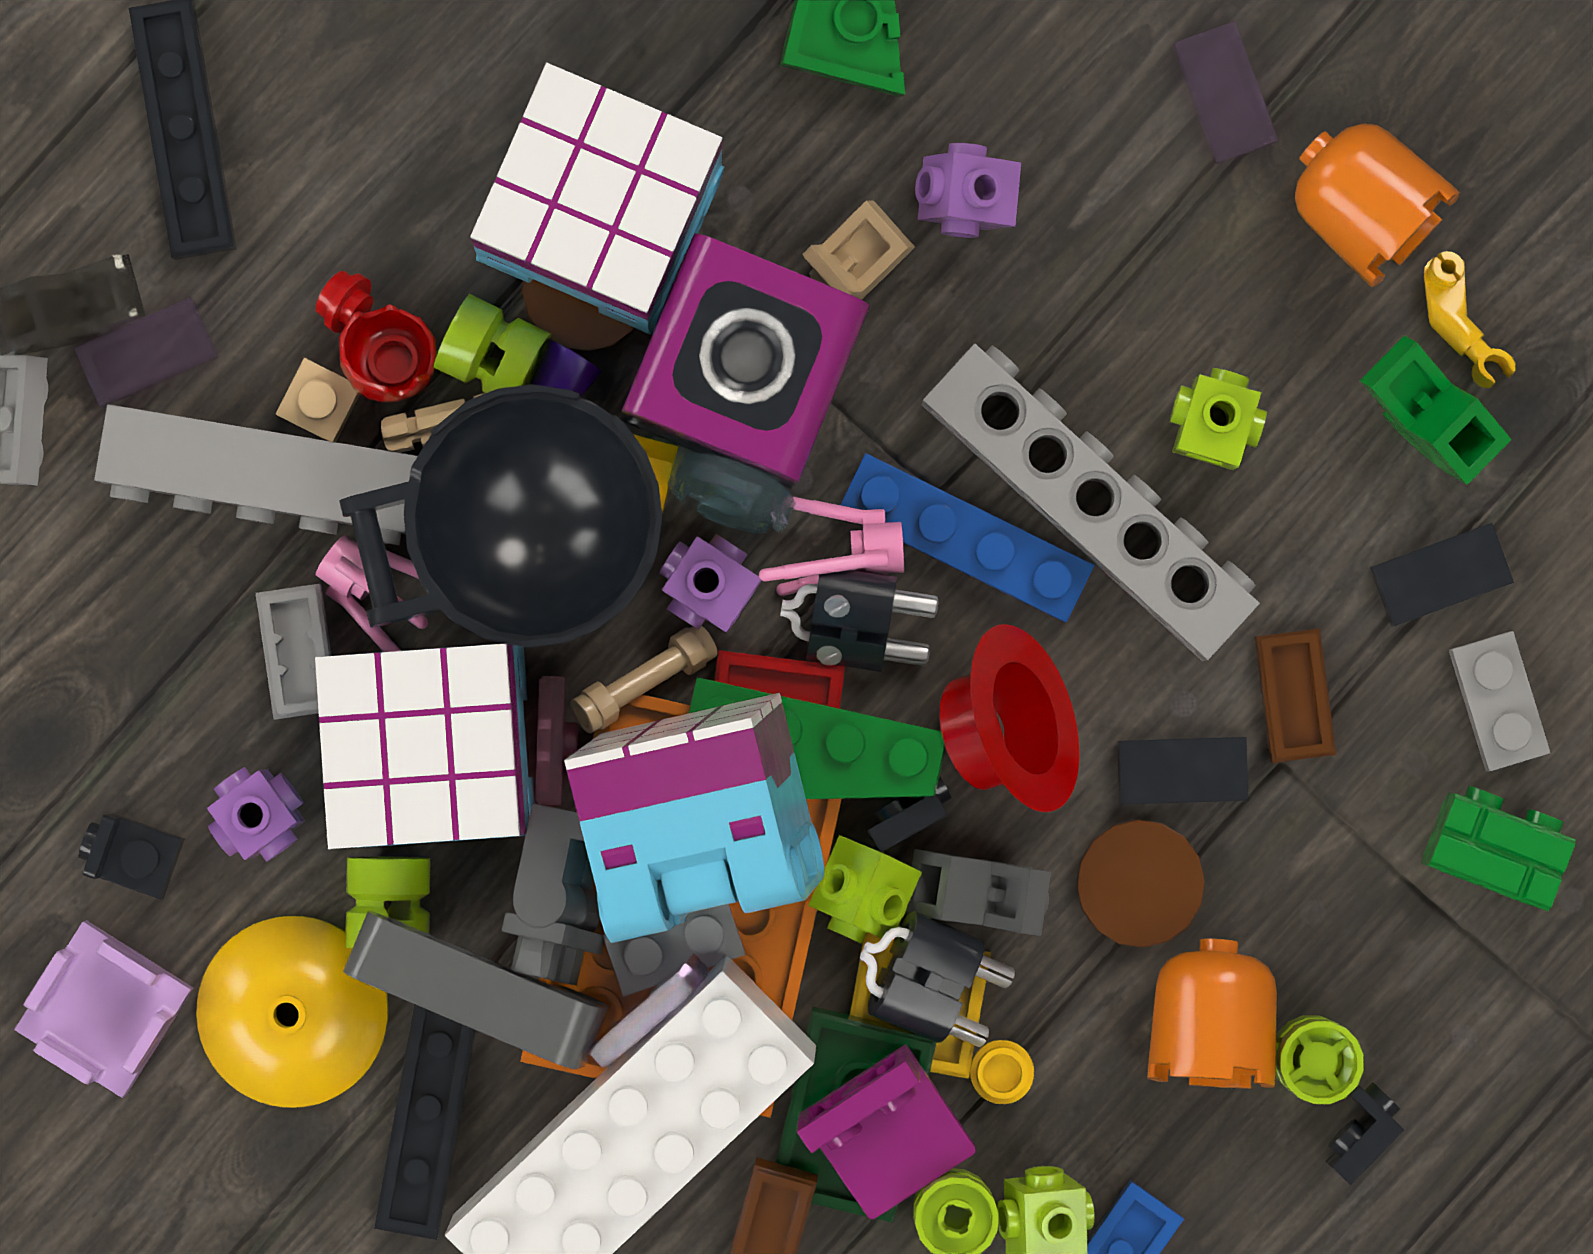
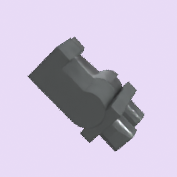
[502,803,604,986]

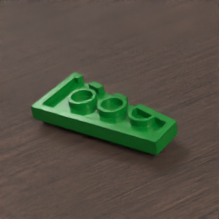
[689,677,946,799]

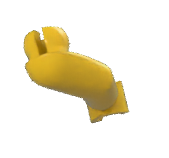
[1424,251,1515,388]

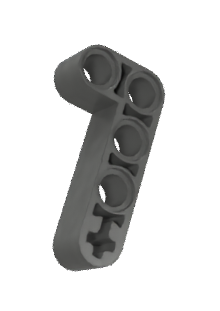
[343,911,609,1069]

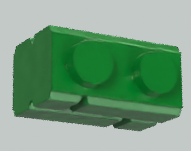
[1421,786,1576,912]

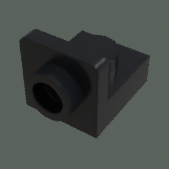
[867,777,952,853]
[78,813,185,899]
[1325,1082,1404,1185]

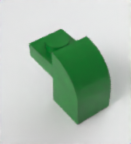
[1360,335,1512,485]

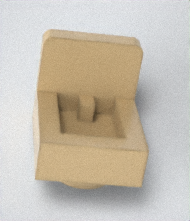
[803,201,915,299]

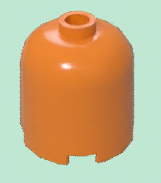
[1295,123,1460,288]
[1147,939,1277,1089]

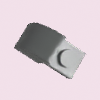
[906,849,1051,936]

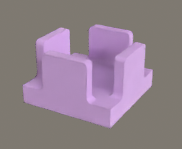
[14,920,194,1098]

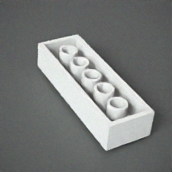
[445,955,816,1254]

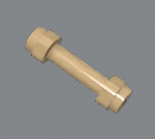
[570,626,717,733]

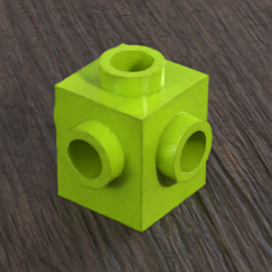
[1170,368,1267,470]
[808,835,922,944]
[997,1166,1094,1254]

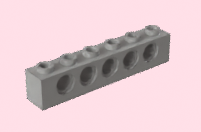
[921,344,1260,661]

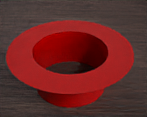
[940,624,1080,812]

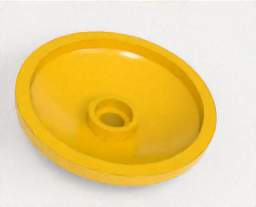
[196,916,389,1108]

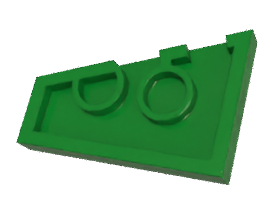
[779,0,905,97]

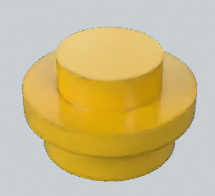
[970,1040,1034,1104]

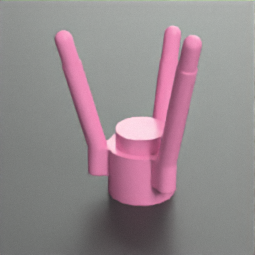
[759,497,904,596]
[316,535,428,652]

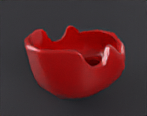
[339,304,437,403]

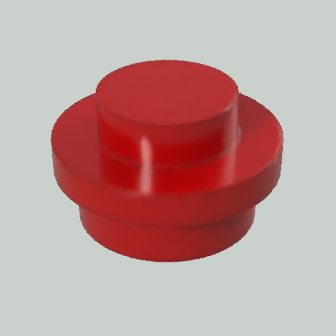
[316,271,374,333]

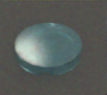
[668,453,796,534]

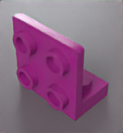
[797,1044,975,1219]

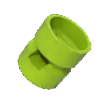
[434,294,551,393]
[346,856,430,948]
[1275,1015,1363,1104]
[913,1168,999,1254]

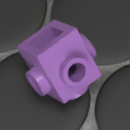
[915,143,1021,238]
[659,534,762,634]
[207,767,305,862]

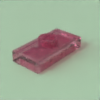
[536,676,578,805]

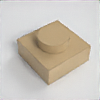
[276,358,360,442]

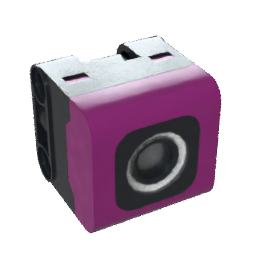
[620,233,870,490]

